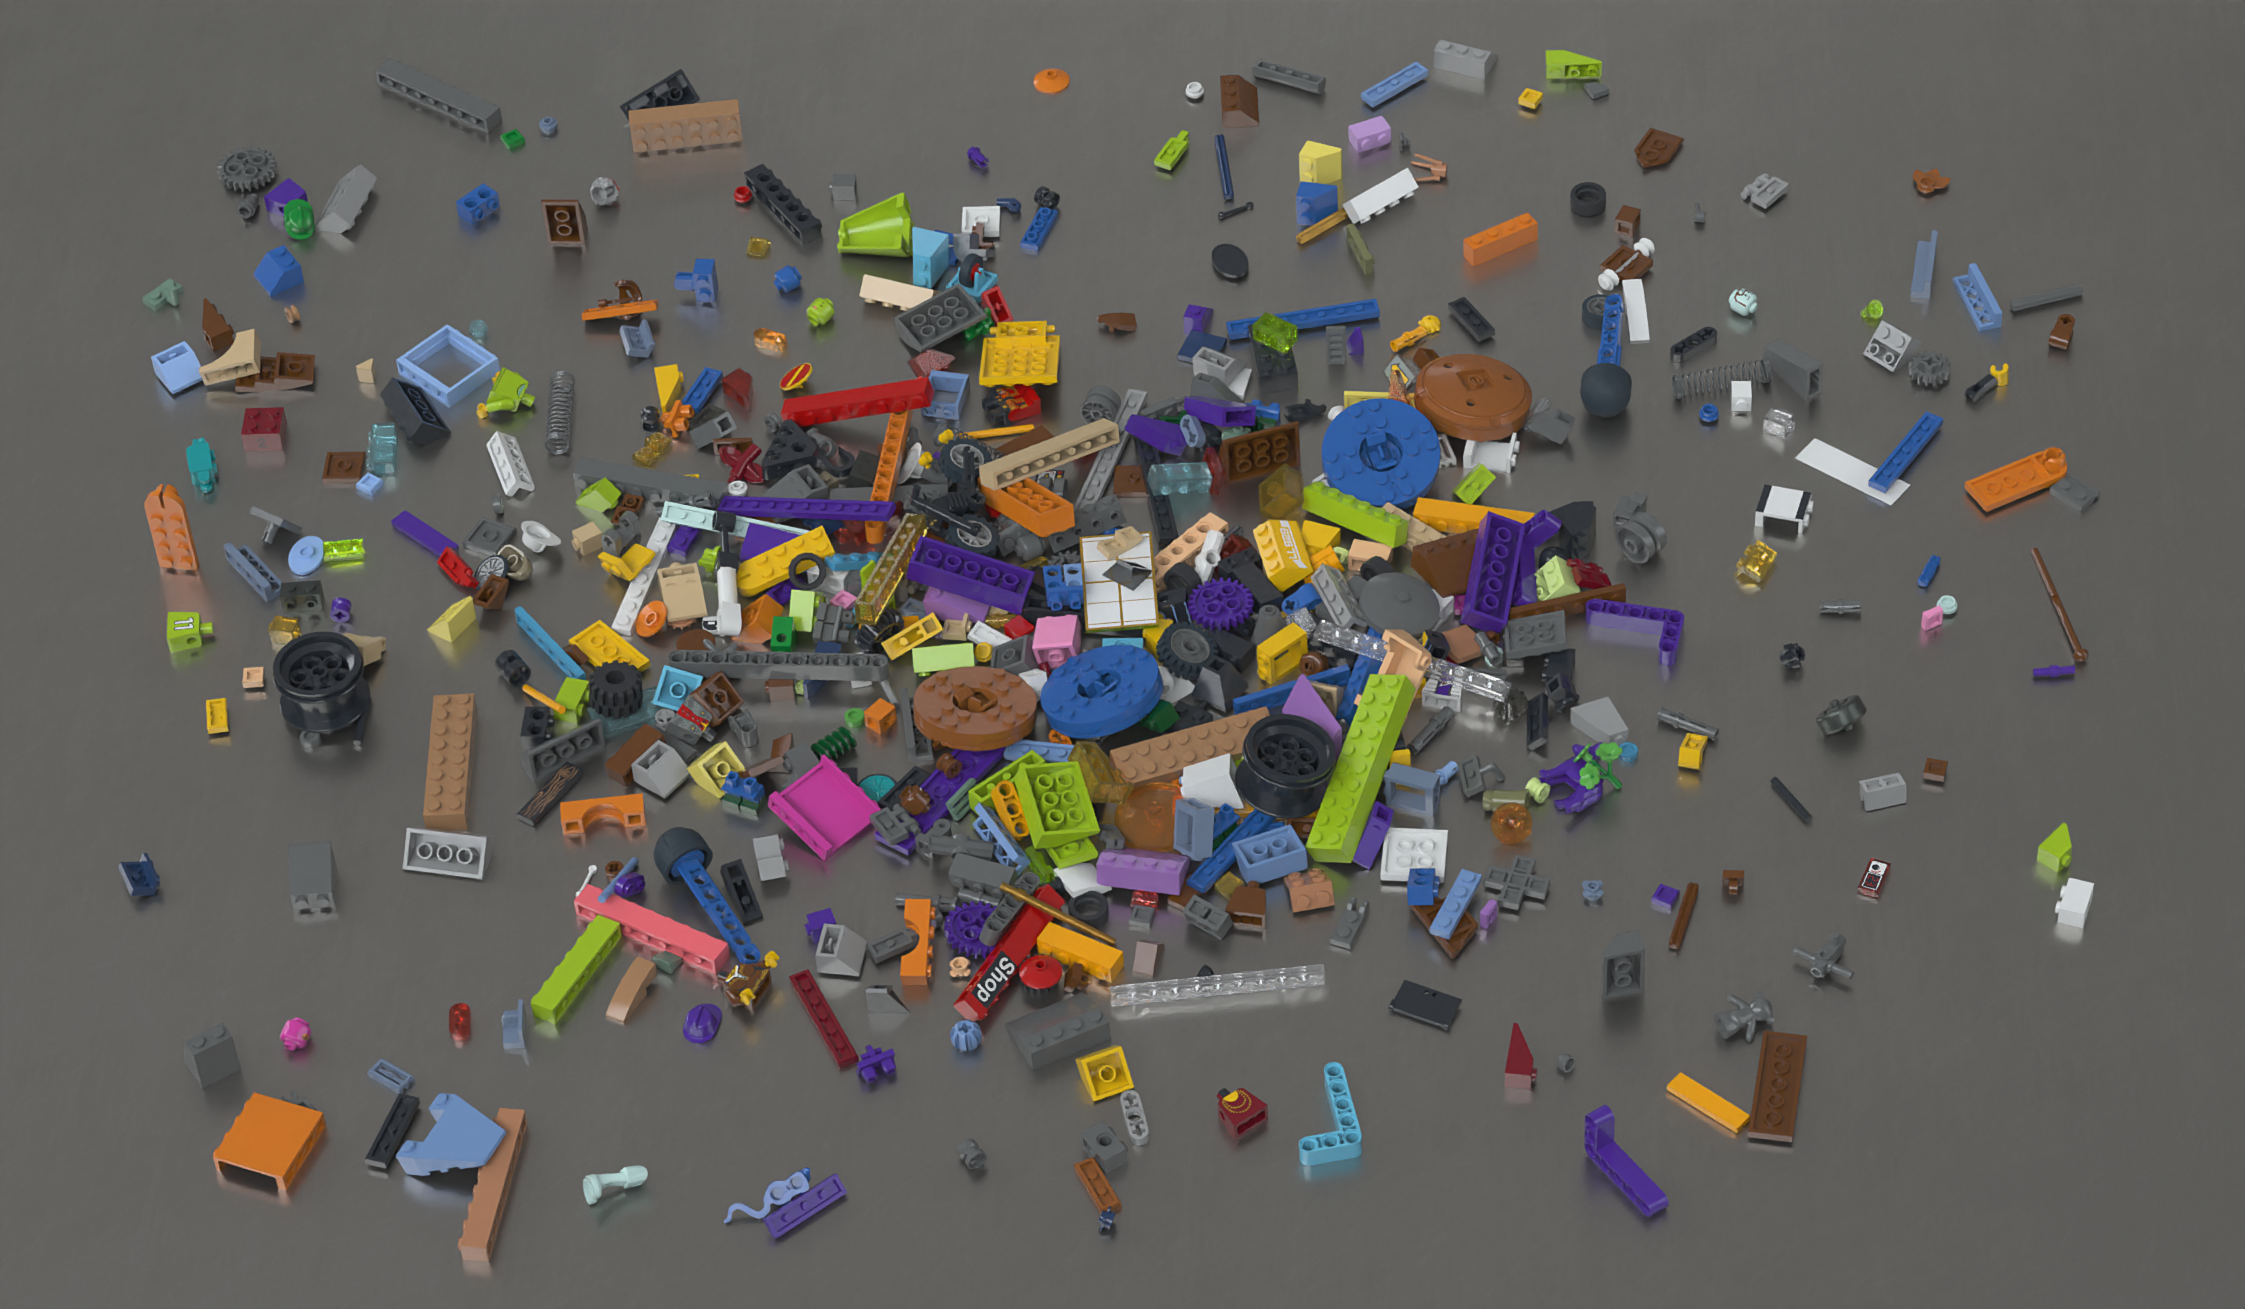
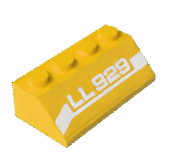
[1253,520,1314,592]

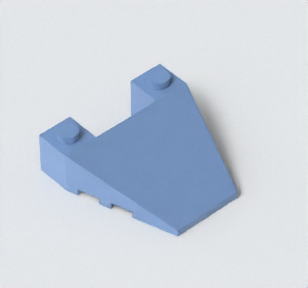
[396,1093,507,1176]

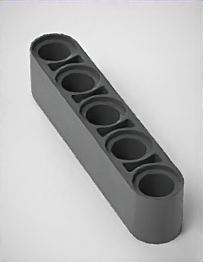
[979,872,1040,946]

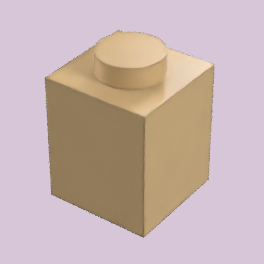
[571,521,603,556]

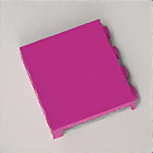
[768,754,881,861]

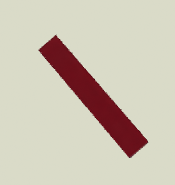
[789,969,859,1069]

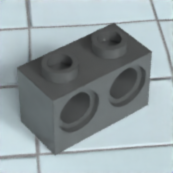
[1182,895,1233,940]

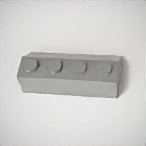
[314,164,377,234]
[403,827,494,879]

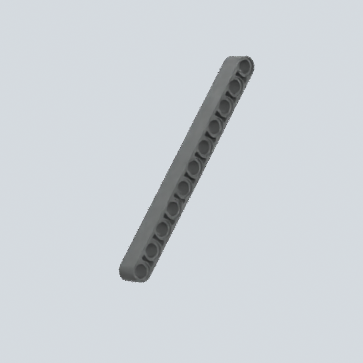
[668,650,889,681]

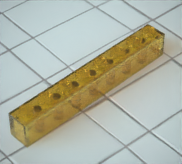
[854,513,927,625]

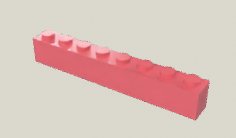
[574,884,730,974]

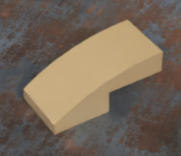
[1097,526,1143,560]

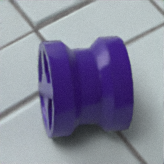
[330,597,352,623]

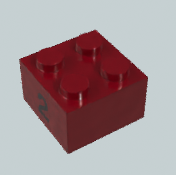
[241,407,287,452]

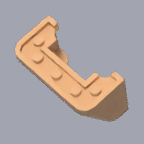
[1354,629,1432,722]

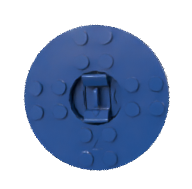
[1321,398,1440,510]
[1040,645,1164,738]

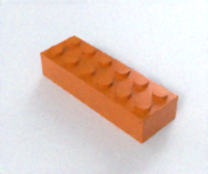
[978,478,1075,538]

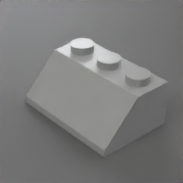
[1433,40,1498,80]

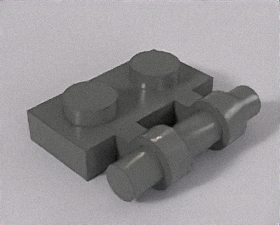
[869,803,921,846]

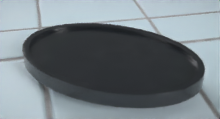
[1212,244,1249,278]

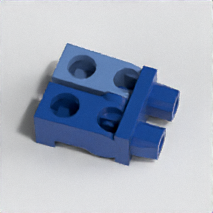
[1043,563,1084,611]

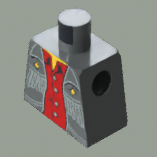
[665,695,717,745]

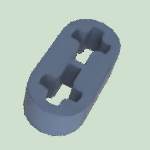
[1180,415,1206,448]

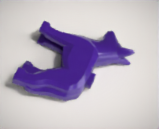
[1539,742,1604,814]

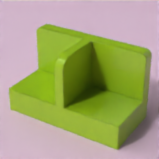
[1452,463,1496,504]

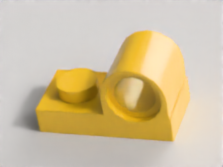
[1678,733,1708,770]

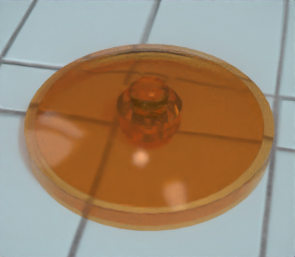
[1114,782,1187,852]

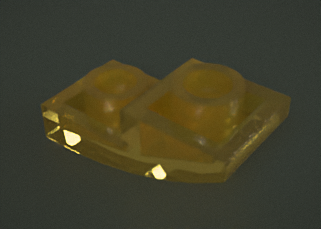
[632,432,672,467]

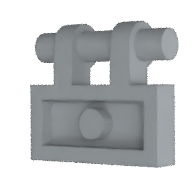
[1741,173,1789,209]

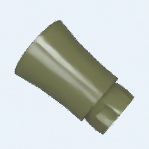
[1483,789,1530,818]

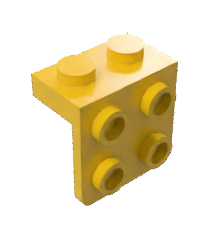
[598,544,656,582]

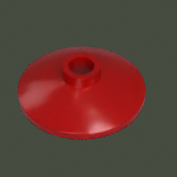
[1019,955,1062,989]

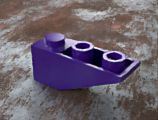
[1352,801,1394,870]

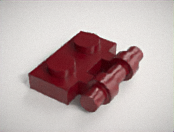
[1567,558,1612,589]

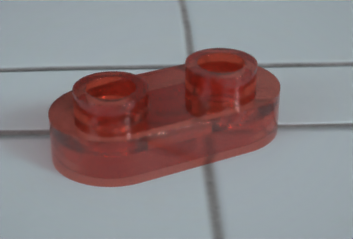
[449,1003,471,1041]

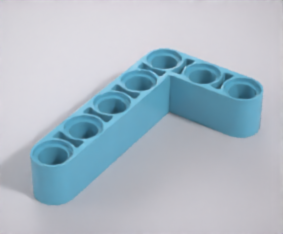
[1299,1062,1362,1166]

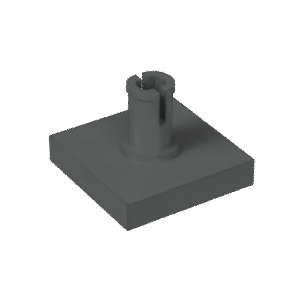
[249,506,302,544]

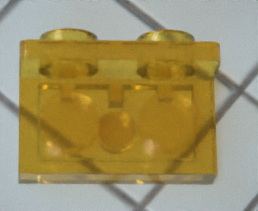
[1734,540,1778,583]

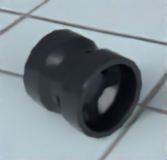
[1034,186,1060,210]
[640,406,660,433]

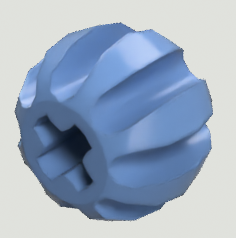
[950,1019,982,1052]

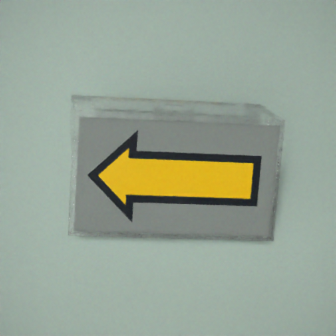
[1383,354,1419,393]

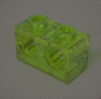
[1252,312,1298,354]

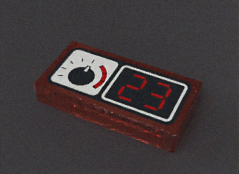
[1857,858,1891,898]

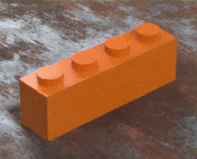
[1463,212,1538,267]

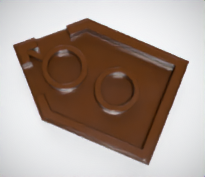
[1634,128,1684,168]

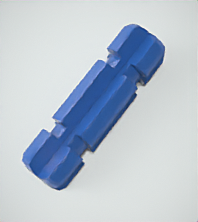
[1917,555,1941,587]

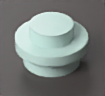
[1937,595,1957,614]

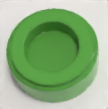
[844,708,865,728]

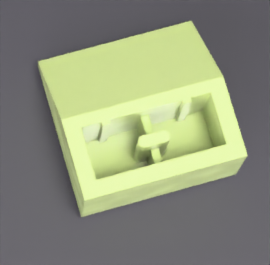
[1535,555,1581,602]

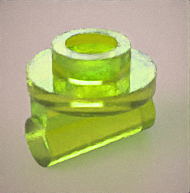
[1860,299,1883,319]

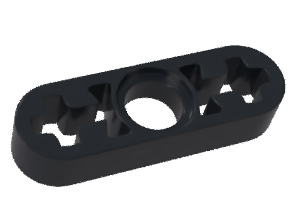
[1670,327,1717,363]

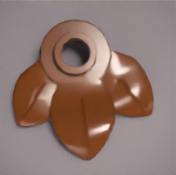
[1913,168,1951,193]

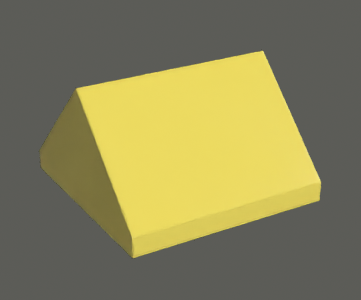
[427,596,476,643]

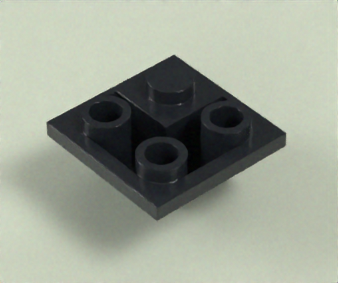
[1192,655,1249,712]

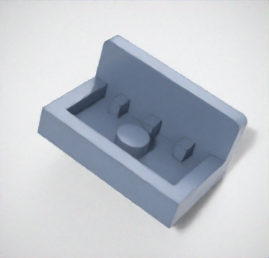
[619,319,655,358]

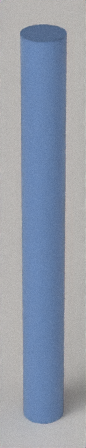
[598,857,639,903]

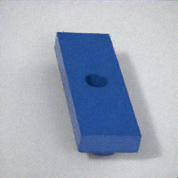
[1020,207,1058,251]

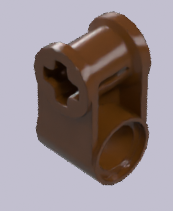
[2048,314,2075,351]

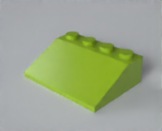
[1013,761,1100,849]

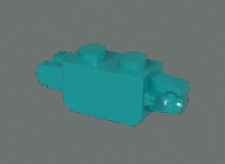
[186,438,218,493]

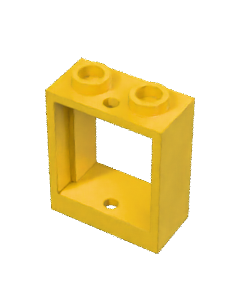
[1257,622,1308,685]

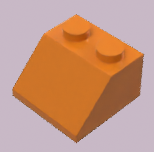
[731,594,784,644]

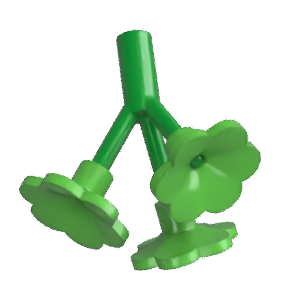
[1573,742,1623,790]

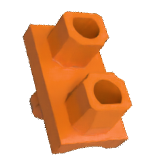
[660,400,694,438]

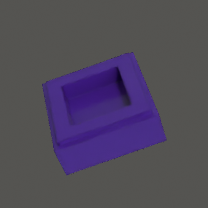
[1651,883,1680,910]

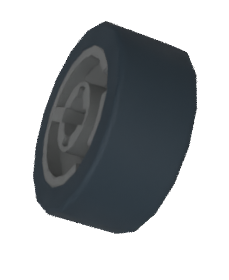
[1582,294,1617,329]

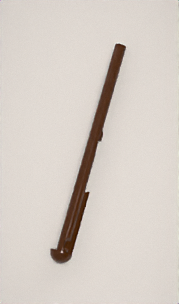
[2030,548,2089,662]

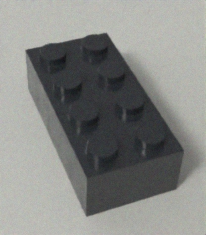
[1248,320,1298,394]

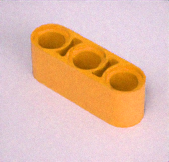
[991,780,1029,842]

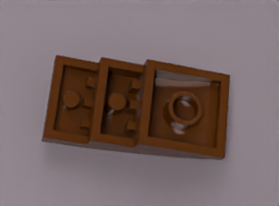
[235,352,315,392]

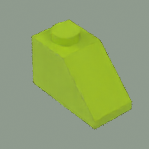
[575,477,621,512]
[2037,822,2072,873]

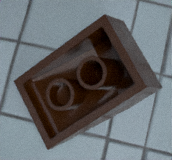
[541,199,588,244]

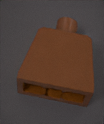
[1225,881,1266,929]

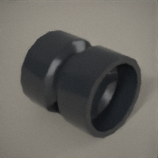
[495,650,531,687]

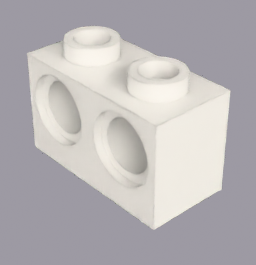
[807,565,850,595]

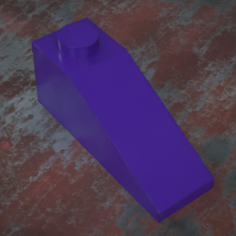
[1124,414,1187,456]

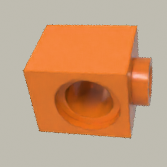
[864,698,897,735]

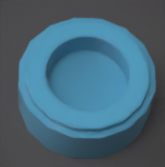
[1619,742,1638,762]

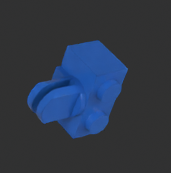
[674,259,718,302]

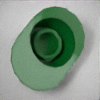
[284,199,315,240]

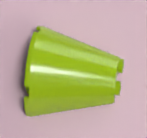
[837,192,915,258]

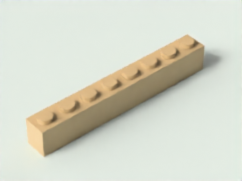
[979,418,1120,491]

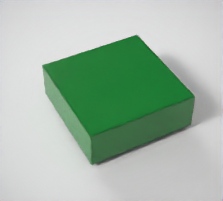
[500,129,525,150]

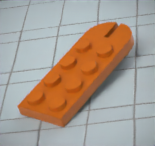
[1964,447,2067,512]
[144,484,200,570]

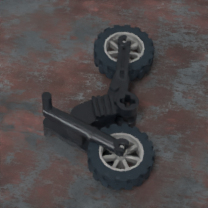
[901,438,1000,558]

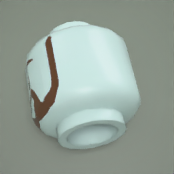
[1728,288,1758,316]

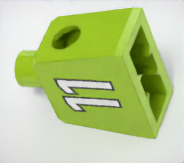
[167,612,214,653]

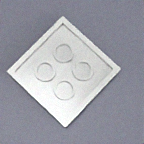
[1381,828,1448,883]

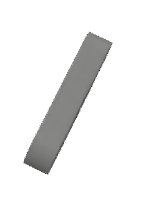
[1120,1090,1149,1146]

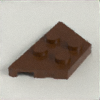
[1409,897,1478,959]

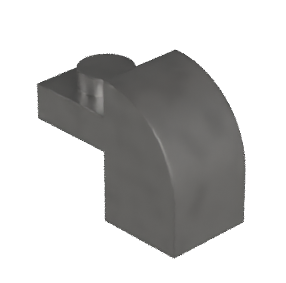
[953,234,995,262]

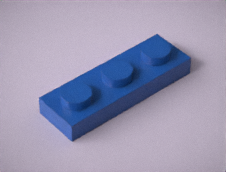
[681,367,723,414]

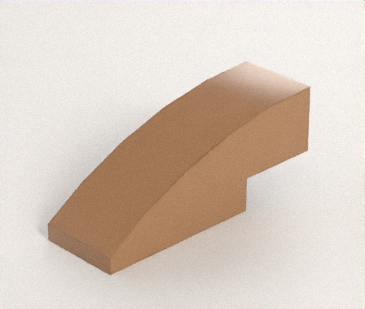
[606,956,657,1024]

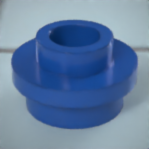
[1699,404,1719,422]

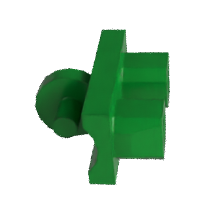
[962,308,994,341]

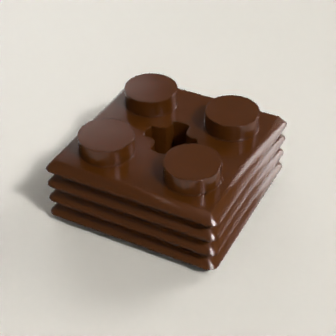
[689,671,744,727]

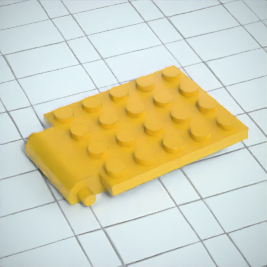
[979,321,1061,387]

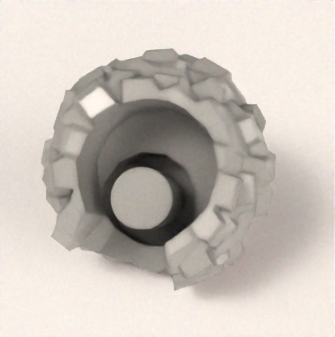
[590,177,619,206]

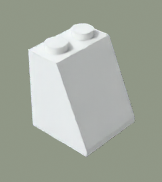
[1180,753,1244,809]

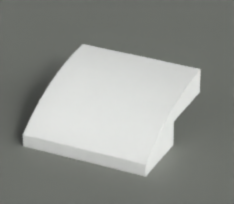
[1053,863,1112,898]

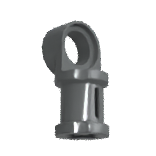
[806,428,837,458]

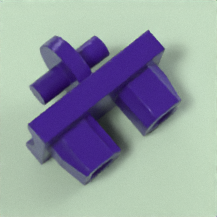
[856,1045,896,1083]

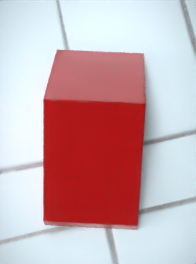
[981,285,1014,327]

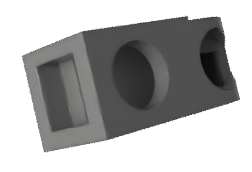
[915,819,952,859]

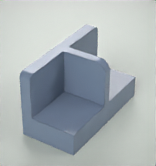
[501,999,526,1049]

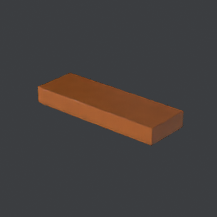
[1073,1157,1122,1214]

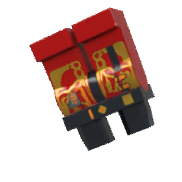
[982,384,1041,425]

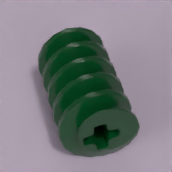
[810,726,857,761]

